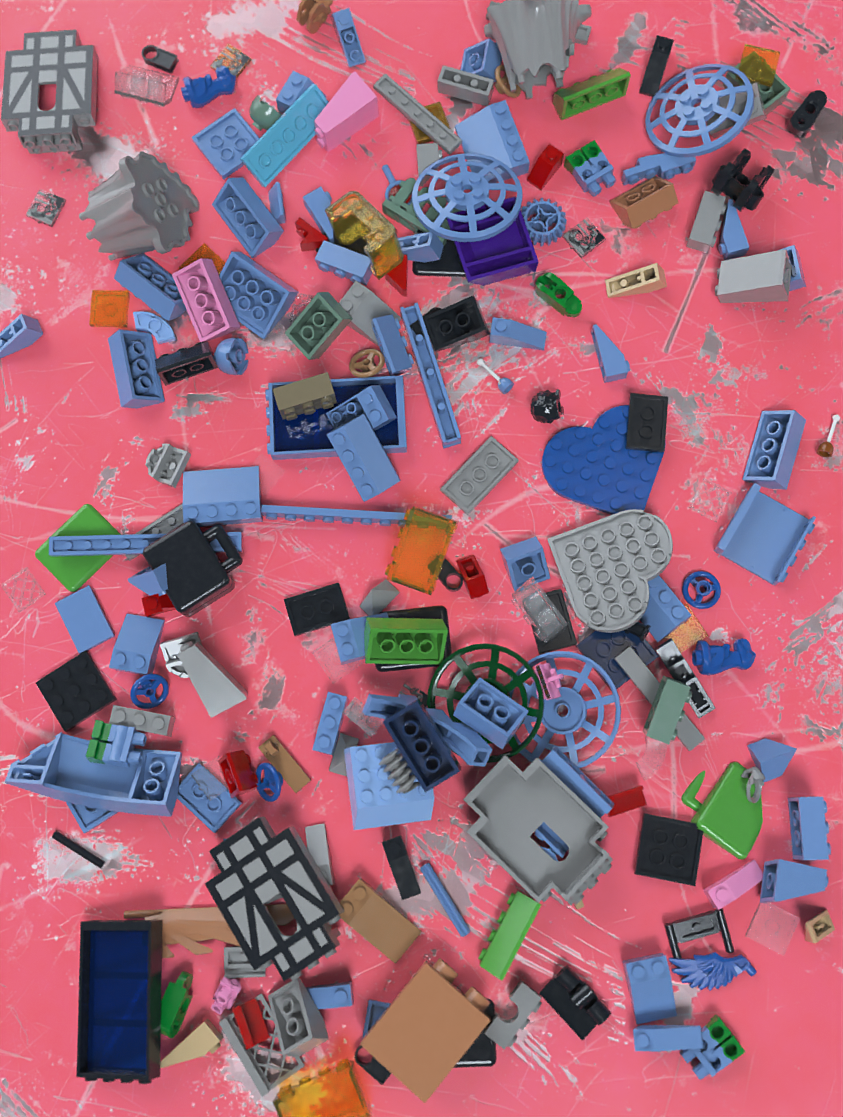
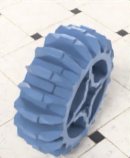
[521,197,567,247]

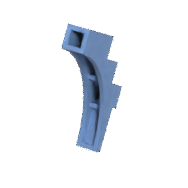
[362,694,493,767]

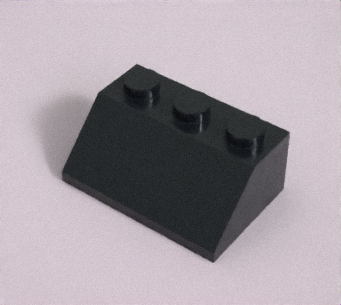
[155,342,218,386]

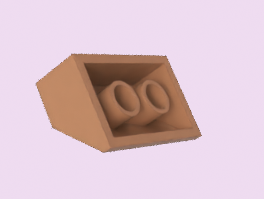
[609,176,679,229]

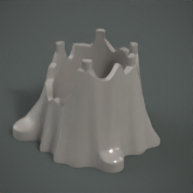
[484,0,592,99]
[79,151,200,261]

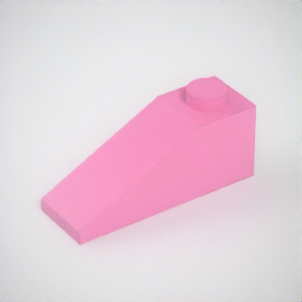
[703,860,763,910]

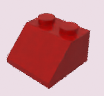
[218,750,258,798]

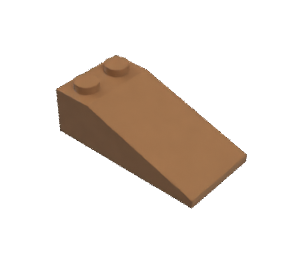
[339,878,422,964]

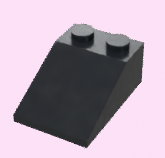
[423,295,490,352]

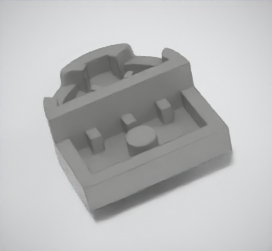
[145,443,192,488]
[160,632,203,678]

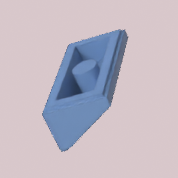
[268,182,286,224]

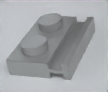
[224,946,266,978]

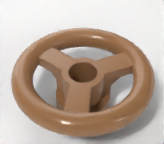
[495,65,521,98]
[349,349,385,378]

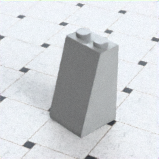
[715,249,792,303]
[177,641,248,718]

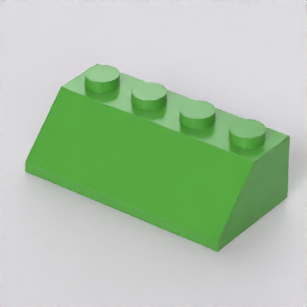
[553,68,631,121]
[364,617,448,665]
[478,890,541,981]

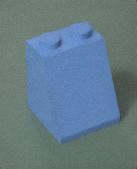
[760,859,829,903]

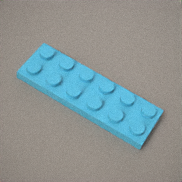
[240,84,329,187]

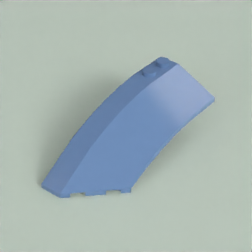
[4,732,182,817]

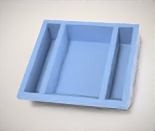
[344,742,435,830]

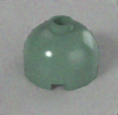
[249,95,281,131]

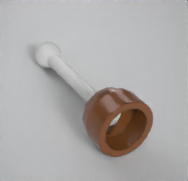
[817,414,840,458]

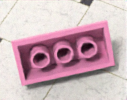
[172,258,241,342]

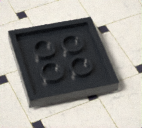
[36,651,117,732]
[634,813,703,886]

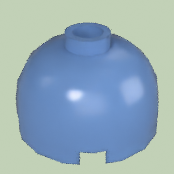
[214,338,249,375]

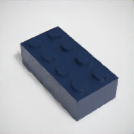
[383,698,462,792]

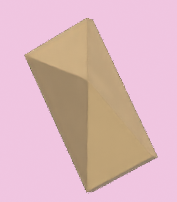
[805,910,835,943]

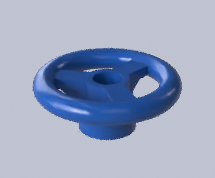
[682,571,721,609]
[130,674,169,709]
[255,762,283,802]

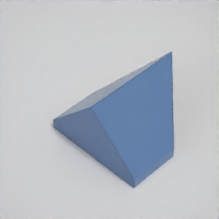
[747,738,797,782]

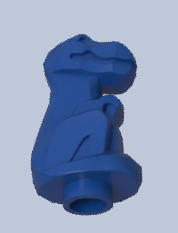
[181,66,236,108]
[692,638,756,675]

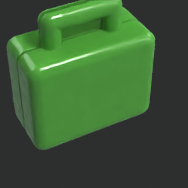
[35,504,121,592]
[681,762,763,859]

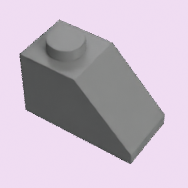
[416,143,442,186]

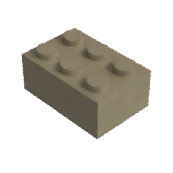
[272,372,337,420]

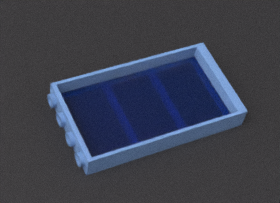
[265,375,407,460]

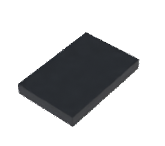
[625,393,668,453]
[284,583,350,637]
[524,589,577,655]

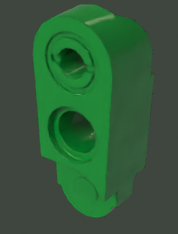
[535,272,582,317]
[161,971,193,1038]

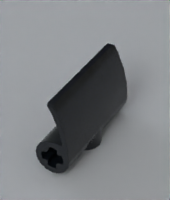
[540,965,611,1040]

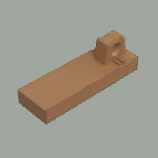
[258,735,311,793]

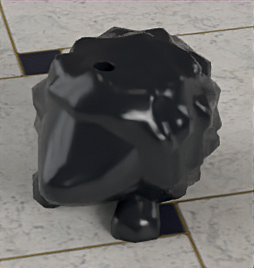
[530,389,564,424]

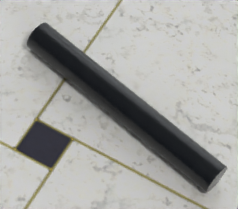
[52,831,106,869]

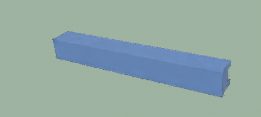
[400,302,461,449]

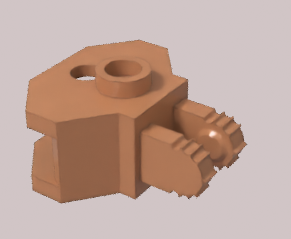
[296,0,333,34]

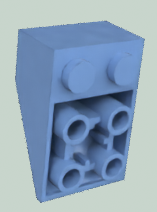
[326,385,397,431]

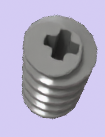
[379,748,420,794]

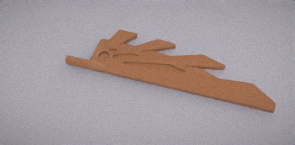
[124,904,295,958]

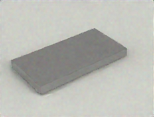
[440,436,519,515]

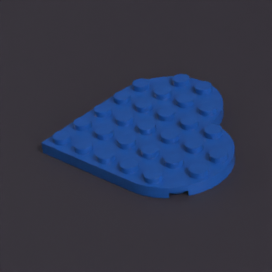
[542,405,666,515]

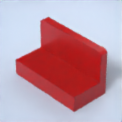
[607,785,647,817]
[232,998,270,1050]

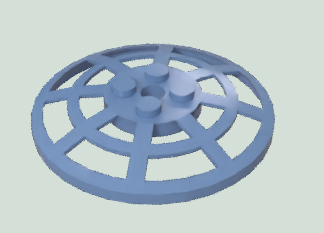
[645,64,755,157]
[412,153,522,242]
[509,651,621,768]

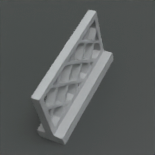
[219,993,305,1097]

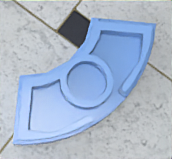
[133,311,176,344]

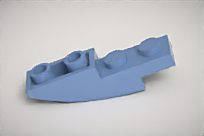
[621,153,696,186]

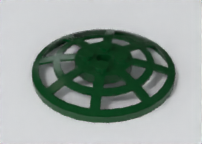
[427,643,545,763]

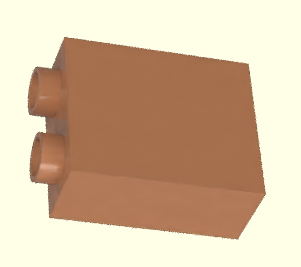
[360,958,491,1103]

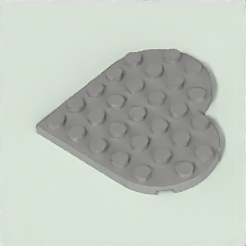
[547,509,673,633]

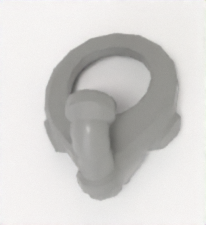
[741,766,765,803]

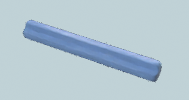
[420,863,470,937]

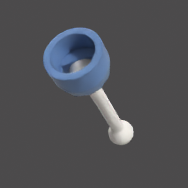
[477,358,514,394]

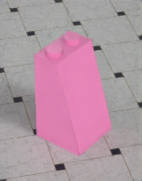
[314,71,379,153]

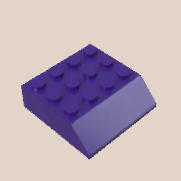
[446,196,539,286]

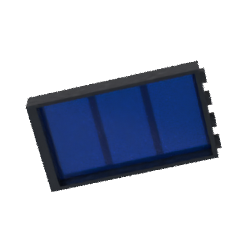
[76,920,162,1084]

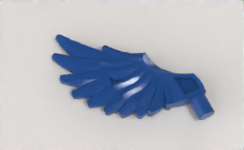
[668,952,757,991]

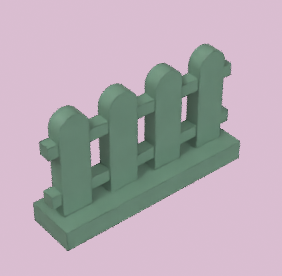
[382,178,462,245]

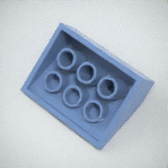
[455,100,530,183]
[219,251,298,339]
[182,466,263,527]

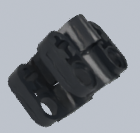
[711,148,775,212]

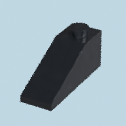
[639,35,674,97]
[382,835,421,900]

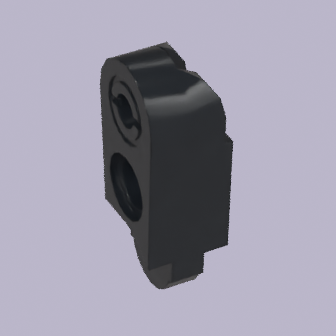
[787,90,828,138]

